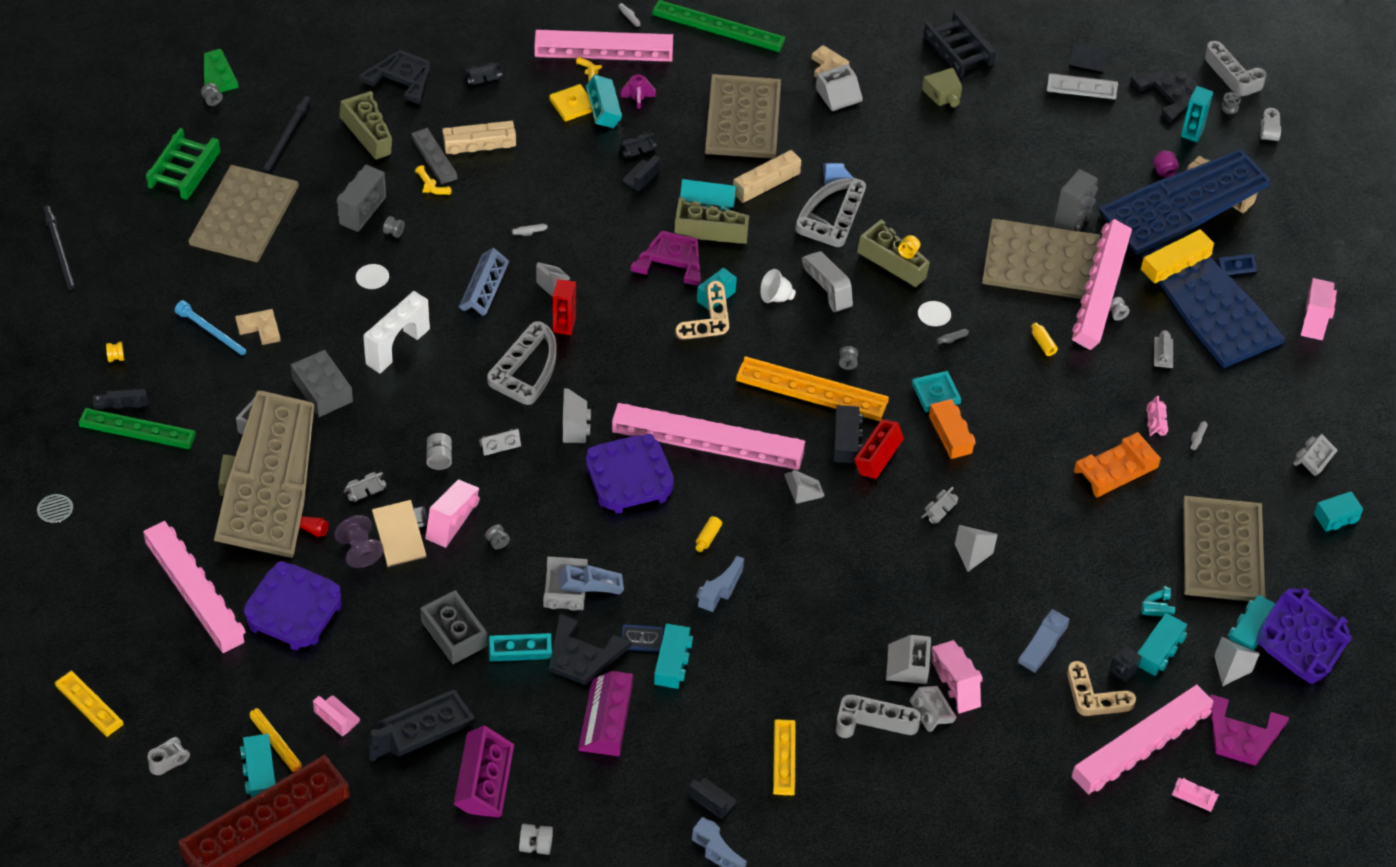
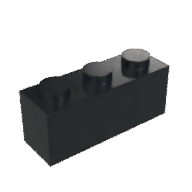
[834,405,863,463]

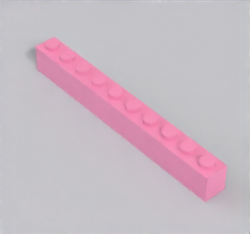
[612,403,805,470]

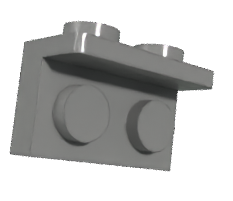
[1293,434,1338,476]
[910,686,957,731]

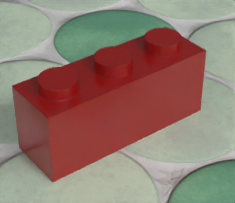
[553,279,576,335]
[854,419,904,479]

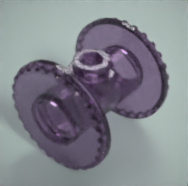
[334,515,384,568]

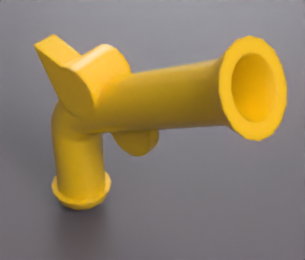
[576,56,602,82]
[415,165,451,195]

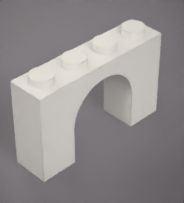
[364,291,430,373]

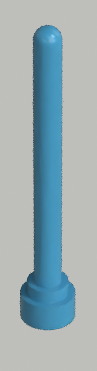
[175,300,246,355]

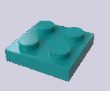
[912,371,961,412]

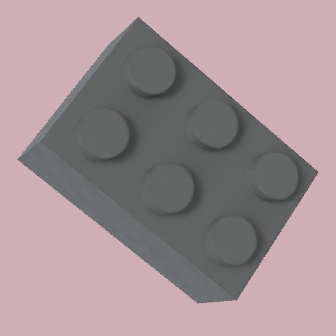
[337,165,386,232]
[1054,169,1098,232]
[291,350,353,417]
[420,590,488,664]

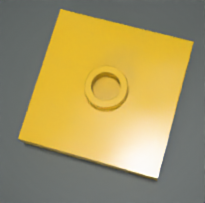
[549,84,592,121]

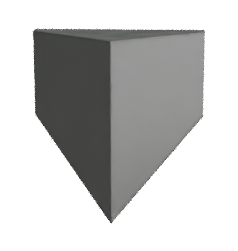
[536,262,570,297]
[784,470,824,503]
[955,525,998,571]
[1214,637,1260,686]

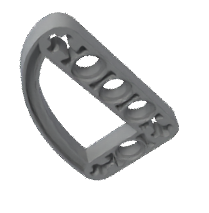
[795,178,866,247]
[488,322,556,405]

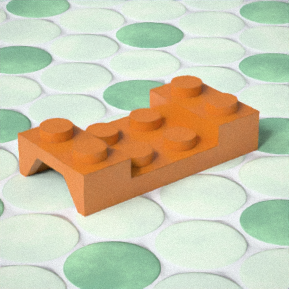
[1074,432,1161,498]

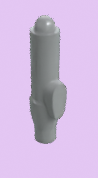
[618,3,640,26]
[512,223,548,236]
[1191,421,1207,450]

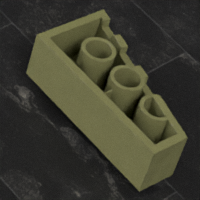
[340,91,392,159]
[675,197,749,244]
[857,219,930,287]

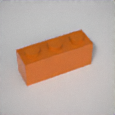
[929,399,975,459]

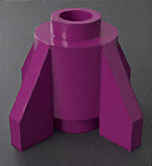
[621,75,656,108]

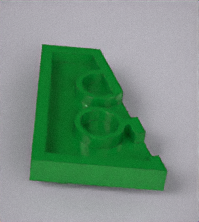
[204,49,238,92]

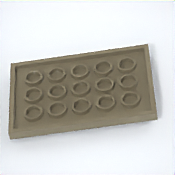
[705,74,781,159]
[189,165,298,262]
[982,218,1100,299]
[1183,496,1265,601]

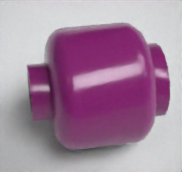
[1153,150,1179,178]

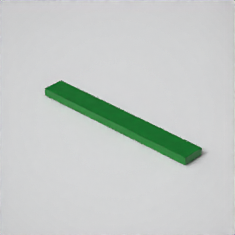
[652,0,785,52]

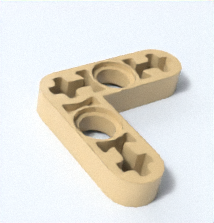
[675,281,729,340]
[1067,661,1136,716]

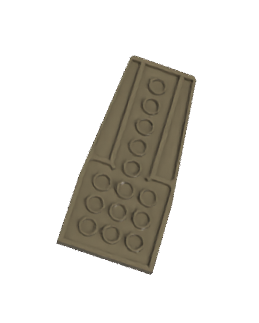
[214,391,314,558]

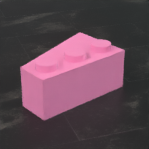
[1301,278,1337,340]
[425,479,479,548]
[932,640,982,714]

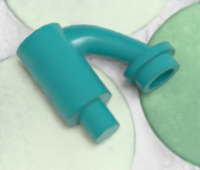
[1141,586,1175,617]

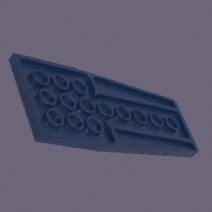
[1099,150,1270,255]
[1140,233,1285,368]

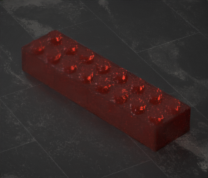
[178,755,350,867]

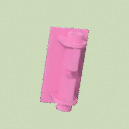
[1146,396,1168,436]
[1172,777,1218,812]

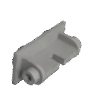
[1154,331,1173,368]
[479,429,521,456]
[344,472,386,502]
[922,487,958,524]

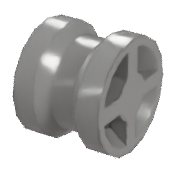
[1109,297,1130,320]

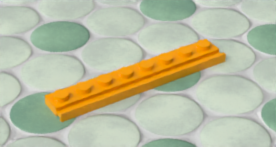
[736,357,889,421]

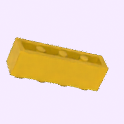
[1141,230,1214,284]

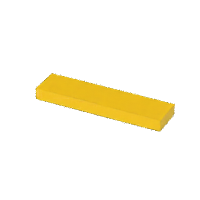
[55,670,123,737]
[773,720,795,795]

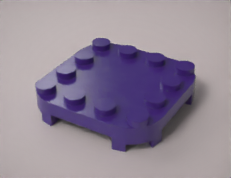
[586,434,674,513]
[244,562,341,650]
[1256,588,1352,684]

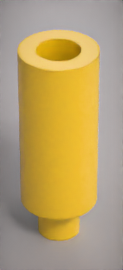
[1031,323,1058,356]
[695,516,722,552]

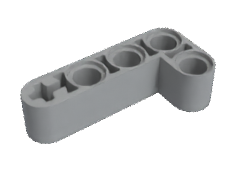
[1205,41,1266,96]
[802,251,853,312]
[836,694,921,738]

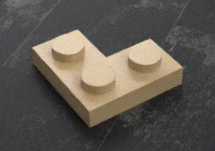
[812,45,849,77]
[235,309,280,345]

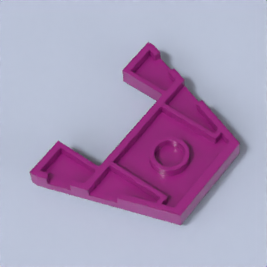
[631,231,701,286]
[1210,695,1289,765]

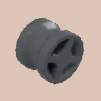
[201,83,223,106]
[1221,92,1241,114]
[383,216,405,238]
[839,346,858,370]
[485,524,510,550]

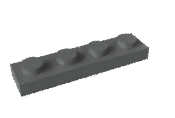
[411,128,457,185]

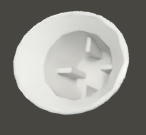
[761,269,795,303]

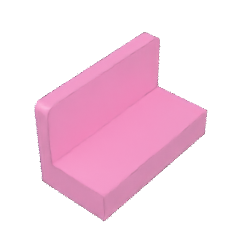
[313,696,360,737]

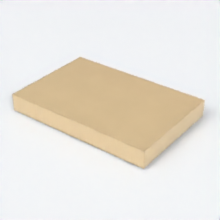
[372,500,426,567]

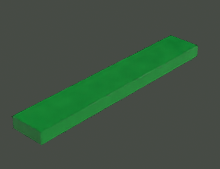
[79,408,196,449]

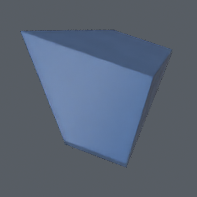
[823,163,853,185]

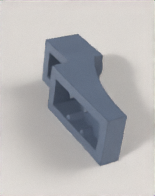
[697,556,744,612]
[558,565,624,595]
[1018,609,1069,672]
[692,817,747,867]

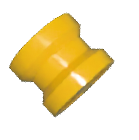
[898,235,920,259]
[106,342,124,362]

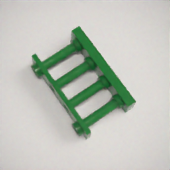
[146,128,220,200]

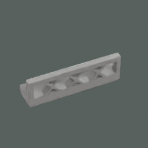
[1047,73,1118,99]

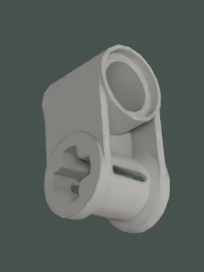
[1260,108,1281,141]
[148,737,190,775]

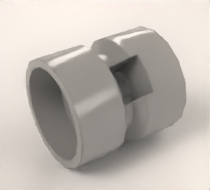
[427,433,452,470]
[519,824,553,854]

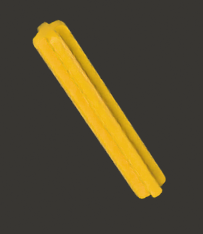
[249,708,302,772]

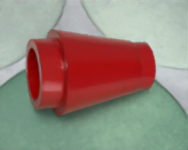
[299,516,329,537]

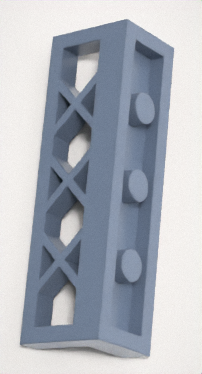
[459,248,509,316]

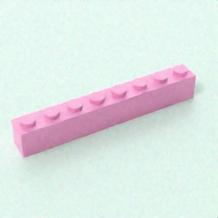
[535,30,673,61]
[1072,219,1132,350]
[143,521,245,653]
[1072,685,1214,794]

